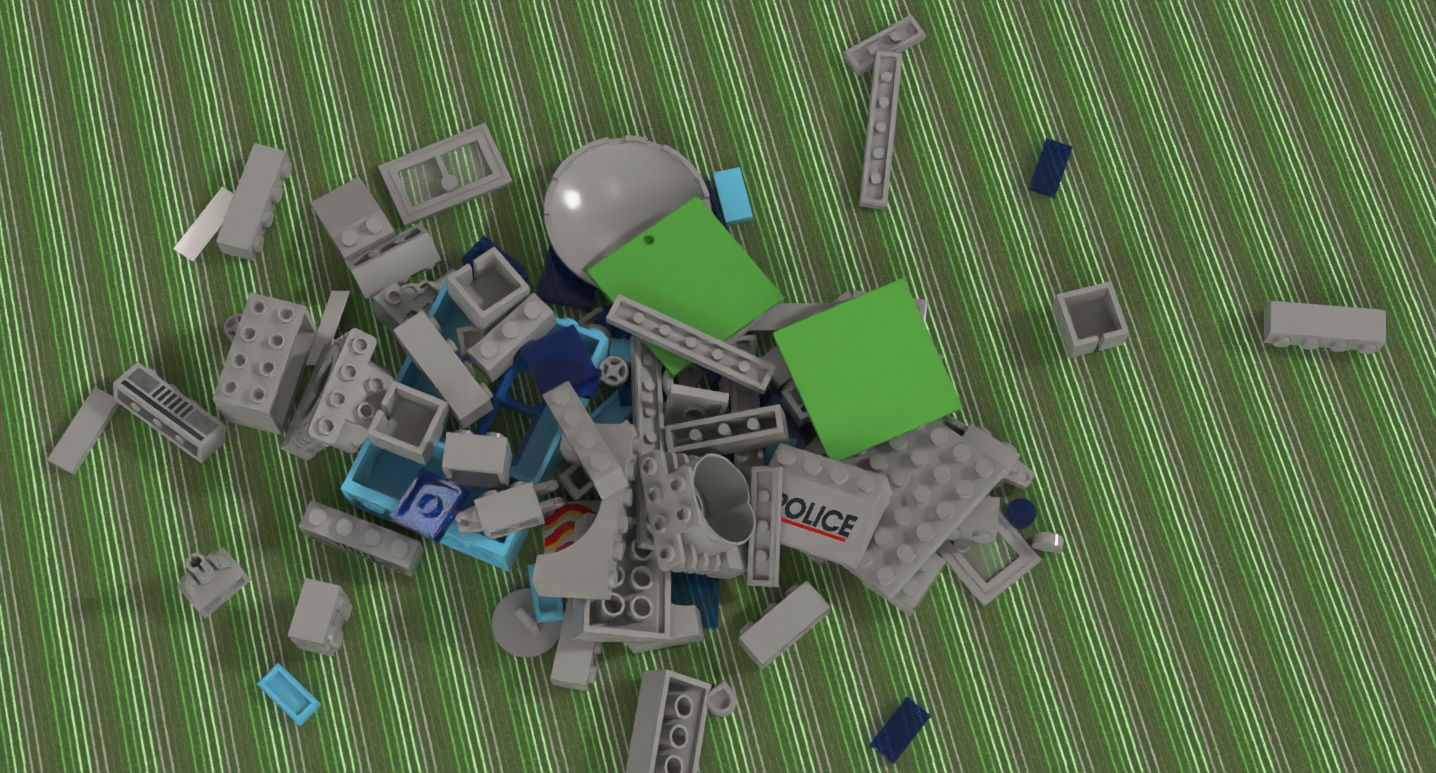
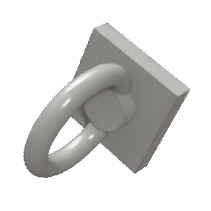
[662,363,730,429]

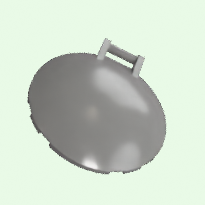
[544,135,713,287]

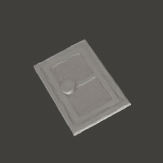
[378,123,513,227]
[936,511,1042,607]

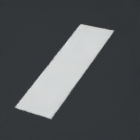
[173,187,234,261]
[306,291,350,365]

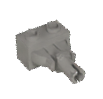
[373,268,456,336]
[176,547,251,619]

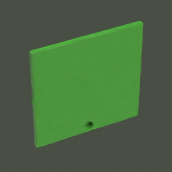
[586,196,784,378]
[772,278,963,462]

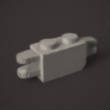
[945,417,1035,491]
[455,480,564,540]

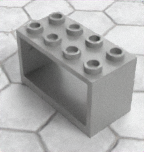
[213,292,318,435]

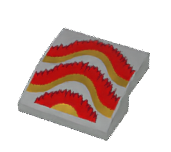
[543,500,601,554]

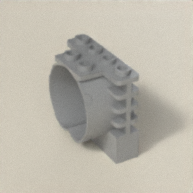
[280,328,394,461]
[638,449,756,579]

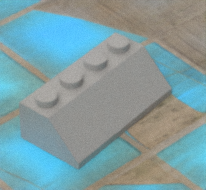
[625,669,712,773]

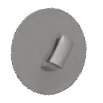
[492,588,563,657]

